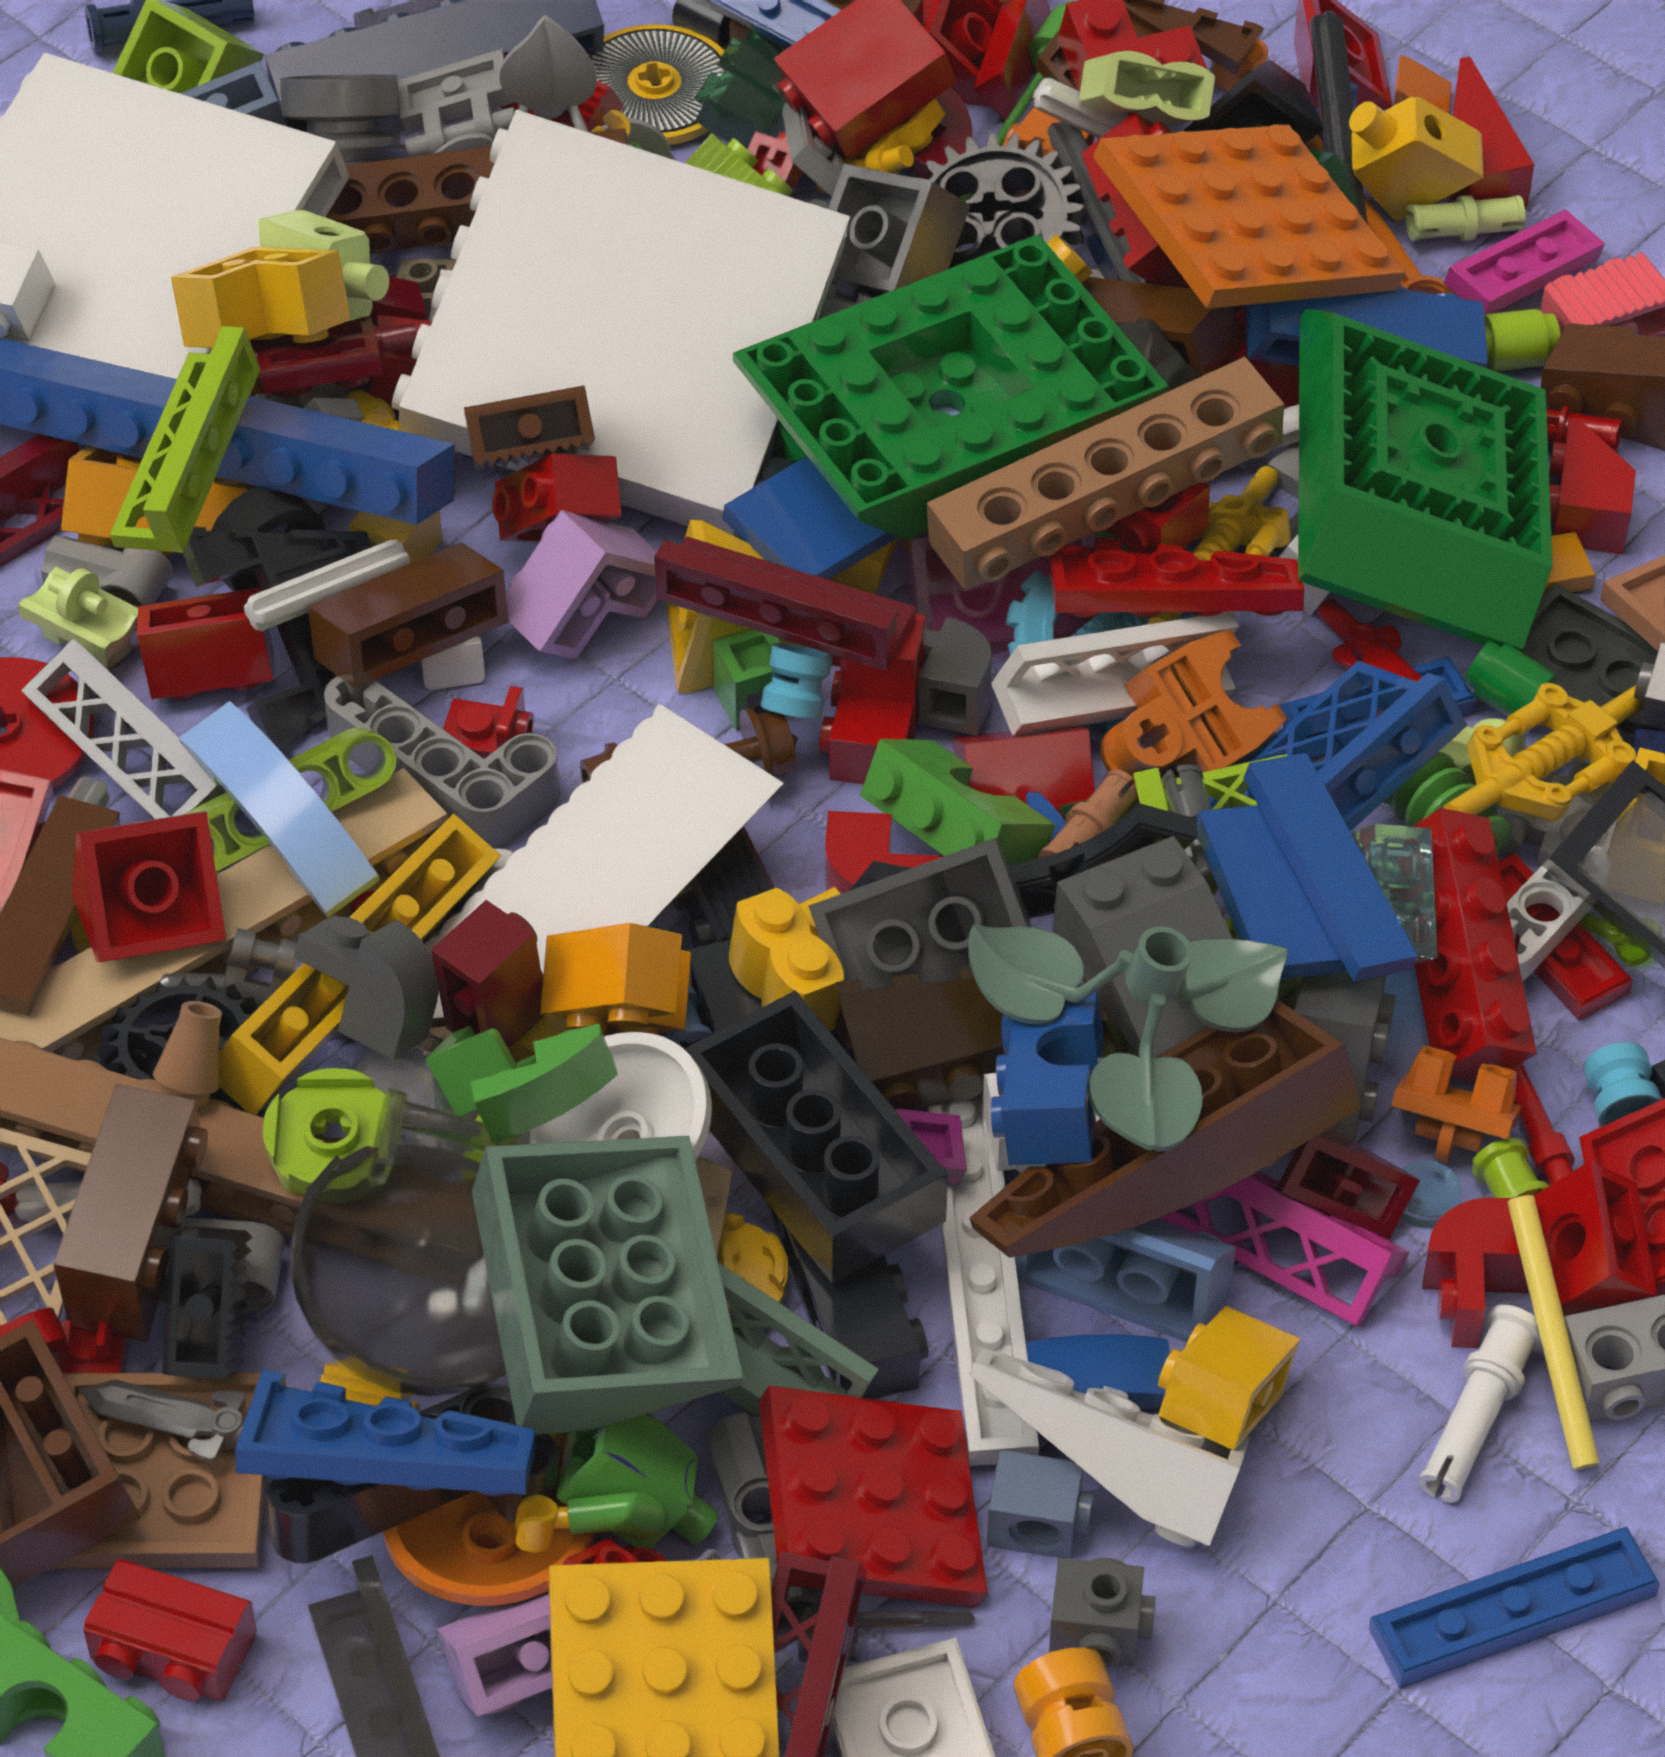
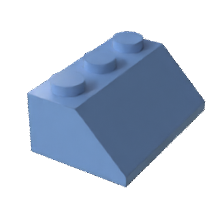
[1015,1218,1236,1342]

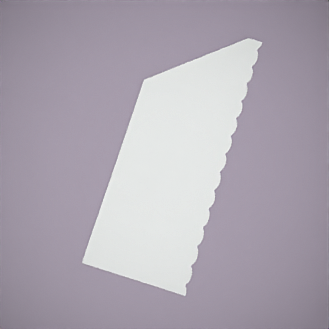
[424,703,784,1018]

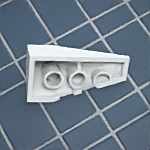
[969,1347,1250,1547]

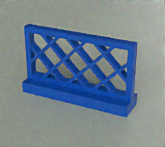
[1208,661,1468,832]

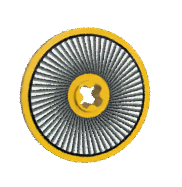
[588,24,737,145]

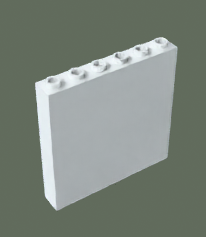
[0,52,350,379]
[392,110,850,535]

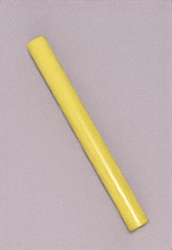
[1507,1195,1600,1470]

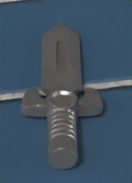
[78,1379,246,1464]

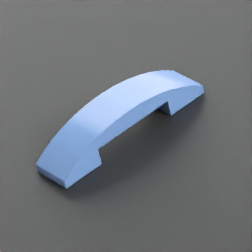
[179,701,380,918]

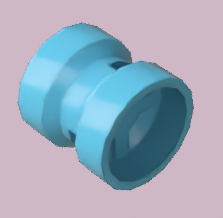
[760,643,833,719]
[1583,1042,1662,1127]

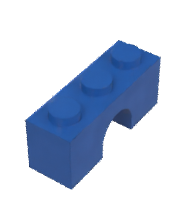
[991,984,1104,1165]

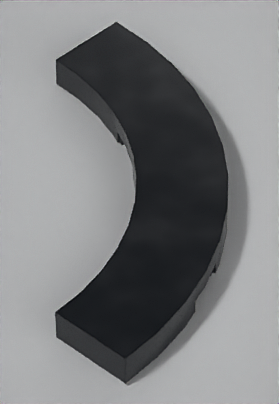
[849,803,1198,919]

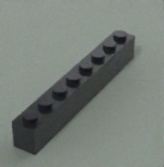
[687,939,929,1399]

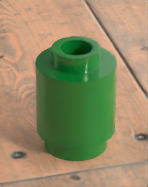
[1464,640,1557,717]

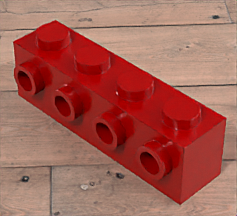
[1391,808,1537,1083]

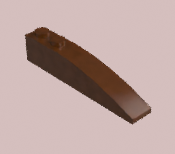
[969,999,1361,1258]

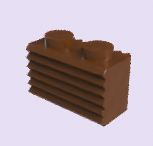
[464,385,595,472]

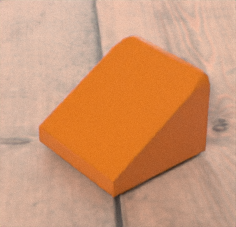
[1394,55,1452,113]

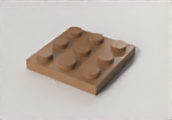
[50,1373,266,1569]

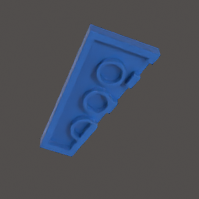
[235,1369,536,1496]

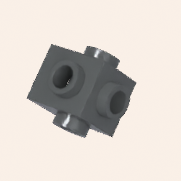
[1049,1557,1156,1668]

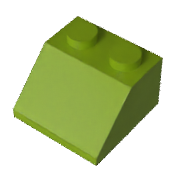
[113,0,265,94]

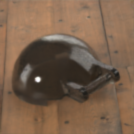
[290,1088,521,1397]

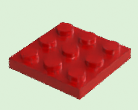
[759,1385,988,1608]

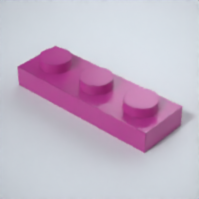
[1444,209,1605,314]

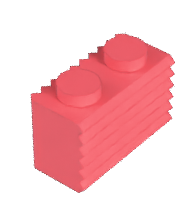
[1541,251,1665,336]

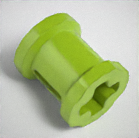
[1471,1137,1549,1198]

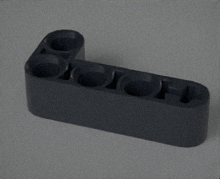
[267,1384,560,1563]

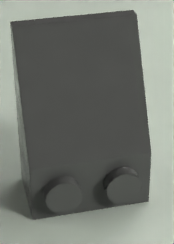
[1053,836,1232,1059]
[808,837,1032,990]

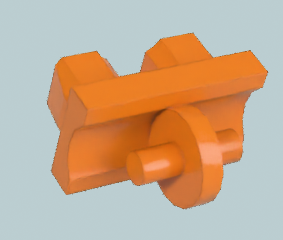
[1391,1046,1521,1164]

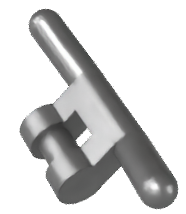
[157,928,343,1039]

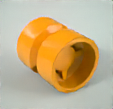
[1013,1647,1133,1757]

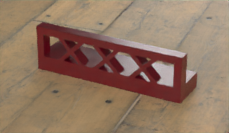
[0,434,79,567]
[654,536,916,671]
[771,1550,867,1757]

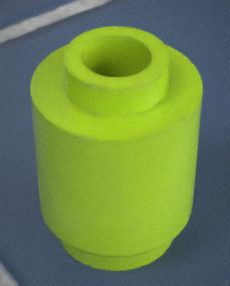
[1484,309,1561,372]

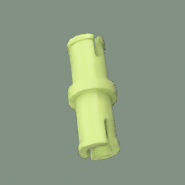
[1406,195,1526,241]

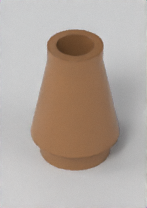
[153,1001,222,1107]

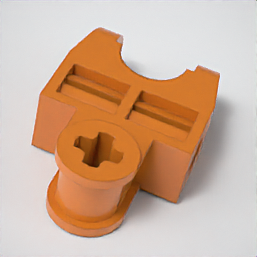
[1100,630,1287,784]

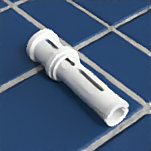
[1417,1305,1542,1503]

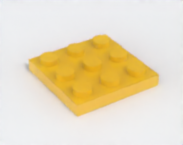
[548,1558,779,1757]

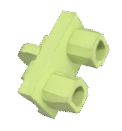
[18,566,138,670]

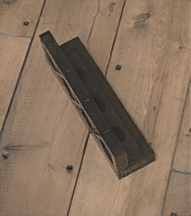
[308,1555,440,1757]

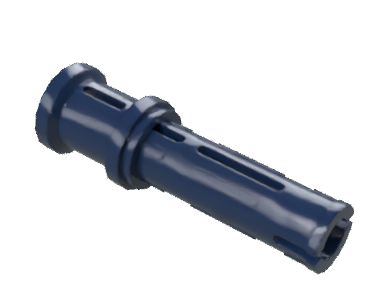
[85,0,255,53]

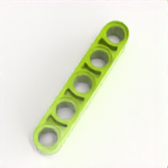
[185,727,397,872]

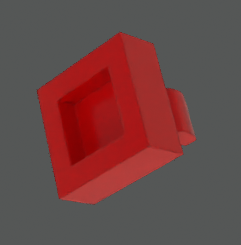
[53,1320,129,1373]

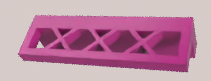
[1159,1170,1410,1326]

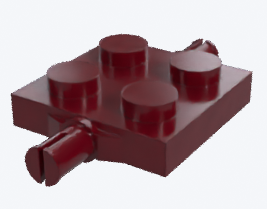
[252,315,417,397]

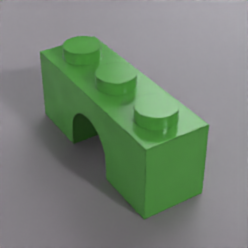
[860,739,1055,865]
[0,1614,165,1757]

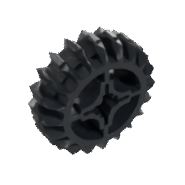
[97,976,259,1112]

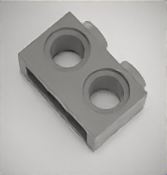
[1564,1295,1665,1421]

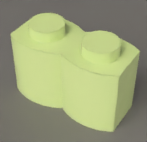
[1079,51,1215,126]

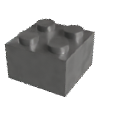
[828,164,971,297]

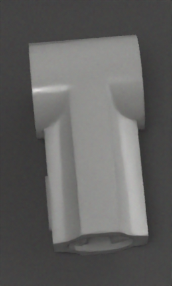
[41,536,173,608]

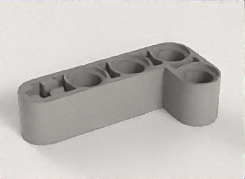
[324,676,560,849]

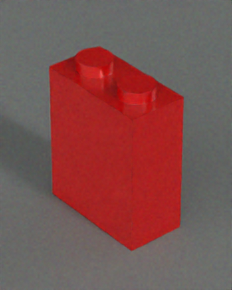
[773,0,957,161]

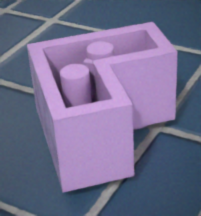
[506,510,658,660]

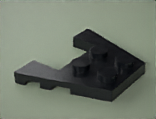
[183,527,373,752]

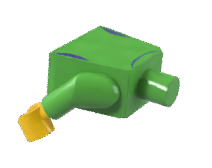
[515,1412,719,1552]

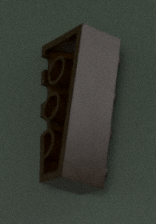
[835,968,1128,1111]

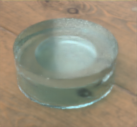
[1401,1160,1462,1229]

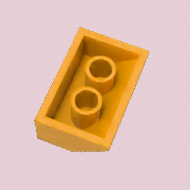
[61,445,258,556]

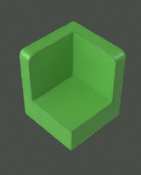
[713,629,781,730]
[425,1026,537,1118]

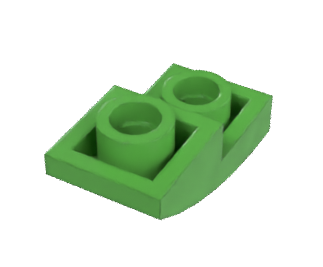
[471,1023,618,1143]

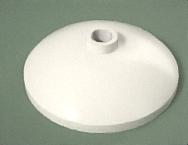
[518,1032,712,1161]

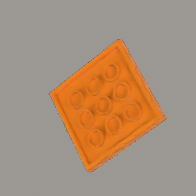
[1093,124,1405,309]

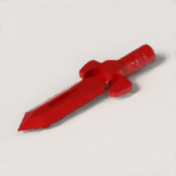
[1317,599,1422,682]

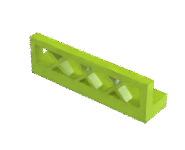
[109,326,261,553]

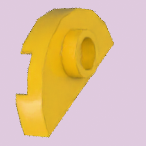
[717,1213,788,1308]

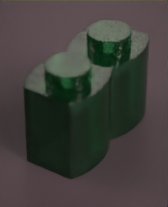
[694,30,786,149]

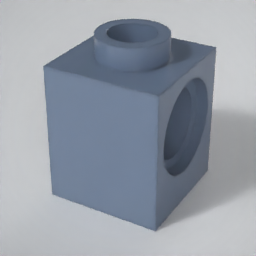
[987,1450,1094,1559]

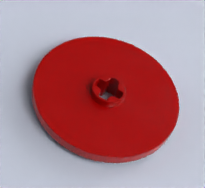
[0,657,95,789]

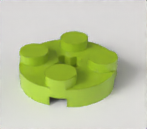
[263,1068,402,1199]

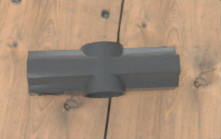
[705,1412,821,1628]

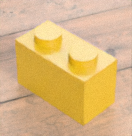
[1158,1305,1300,1450]

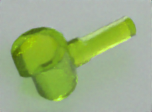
[1579,913,1661,967]

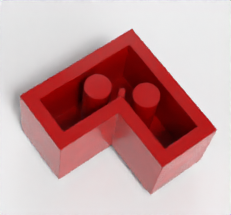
[1058,0,1208,115]
[819,614,925,784]

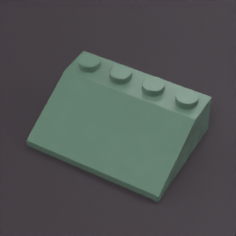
[472,1135,744,1435]

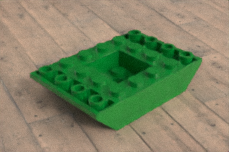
[733,234,1169,540]
[1298,308,1553,652]

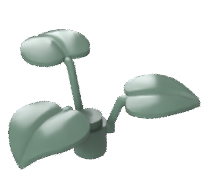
[968,924,1287,1152]

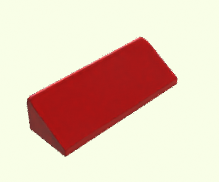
[973,0,1051,121]

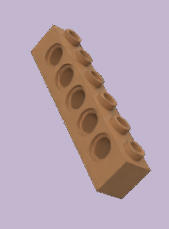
[927,357,1284,591]

